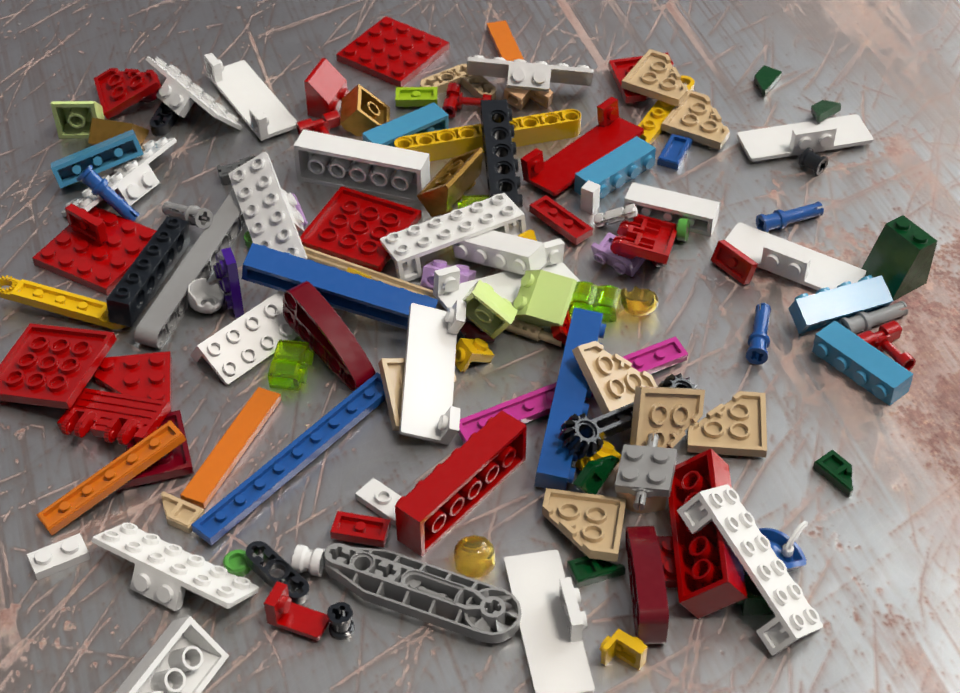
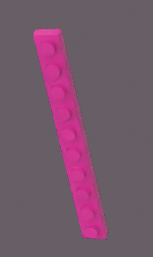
[458,336,688,443]

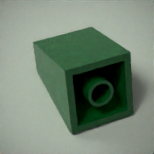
[861,215,937,301]

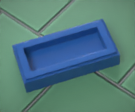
[657,134,692,170]

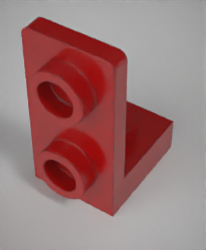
[264,581,330,641]

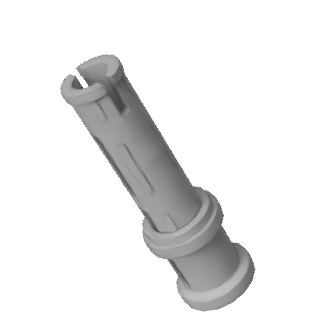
[162,201,213,229]
[838,301,909,334]

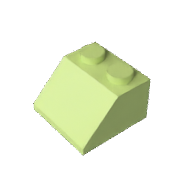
[51,101,105,139]
[513,270,577,327]
[462,280,518,339]

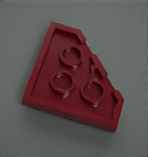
[113,410,194,490]

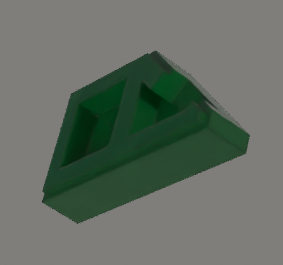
[754,65,782,97]
[811,100,841,123]
[813,449,853,497]
[573,455,619,494]
[567,556,626,588]

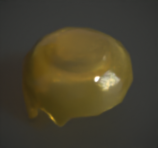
[621,286,658,317]
[454,535,496,578]

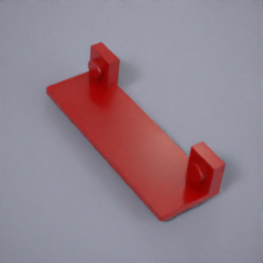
[521,96,644,196]

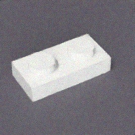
[27,533,91,581]

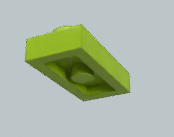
[395,87,438,107]

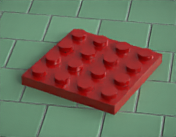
[336,16,450,87]
[300,186,422,272]
[32,206,156,296]
[0,323,117,409]

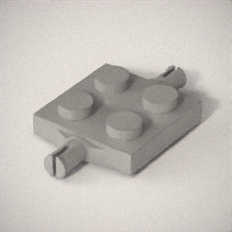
[615,433,678,511]

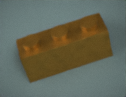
[417,147,483,217]

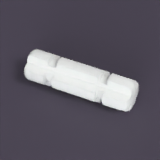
[594,204,638,228]

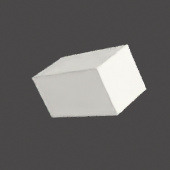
[580,180,601,214]

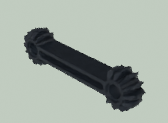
[558,373,697,460]

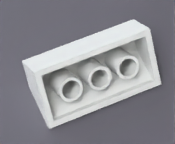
[115,616,229,693]

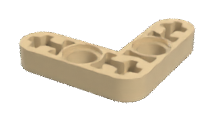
[420,64,496,100]

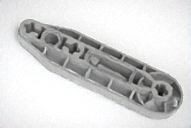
[323,543,522,643]

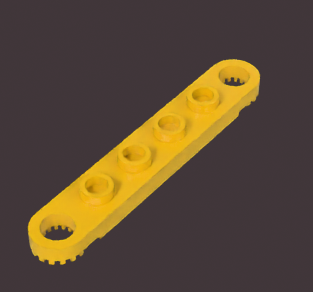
[638,75,695,144]
[0,275,126,330]

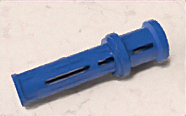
[76,164,140,221]
[756,202,824,233]
[746,303,771,365]

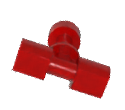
[442,82,492,118]
[296,110,341,136]
[857,320,916,371]

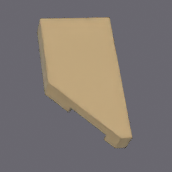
[161,491,205,534]

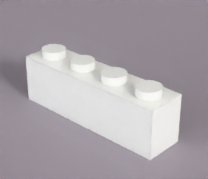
[624,182,720,236]
[453,230,547,275]

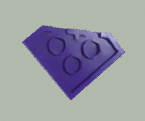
[213,247,244,318]

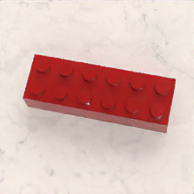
[395,410,527,557]
[668,448,747,619]

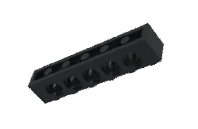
[480,99,523,208]
[106,216,191,327]

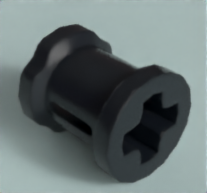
[799,147,829,175]
[327,602,355,640]

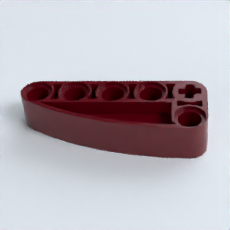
[283,281,376,391]
[625,526,669,644]

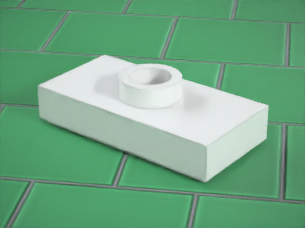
[355,478,401,526]

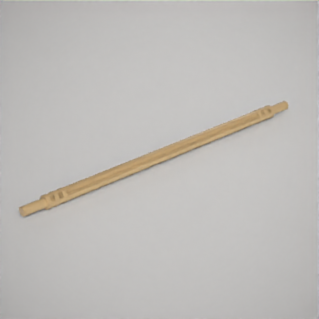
[303,246,563,347]

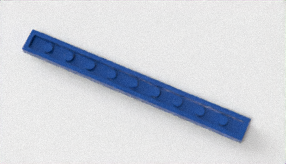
[191,372,386,546]

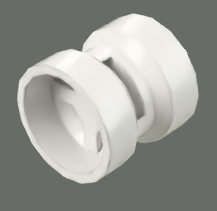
[292,544,325,577]

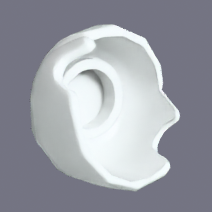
[188,278,225,314]

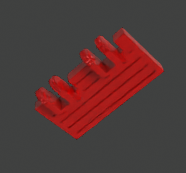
[610,214,677,265]
[57,388,171,445]

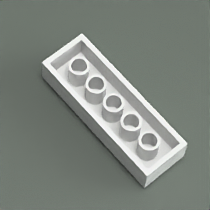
[293,130,430,205]

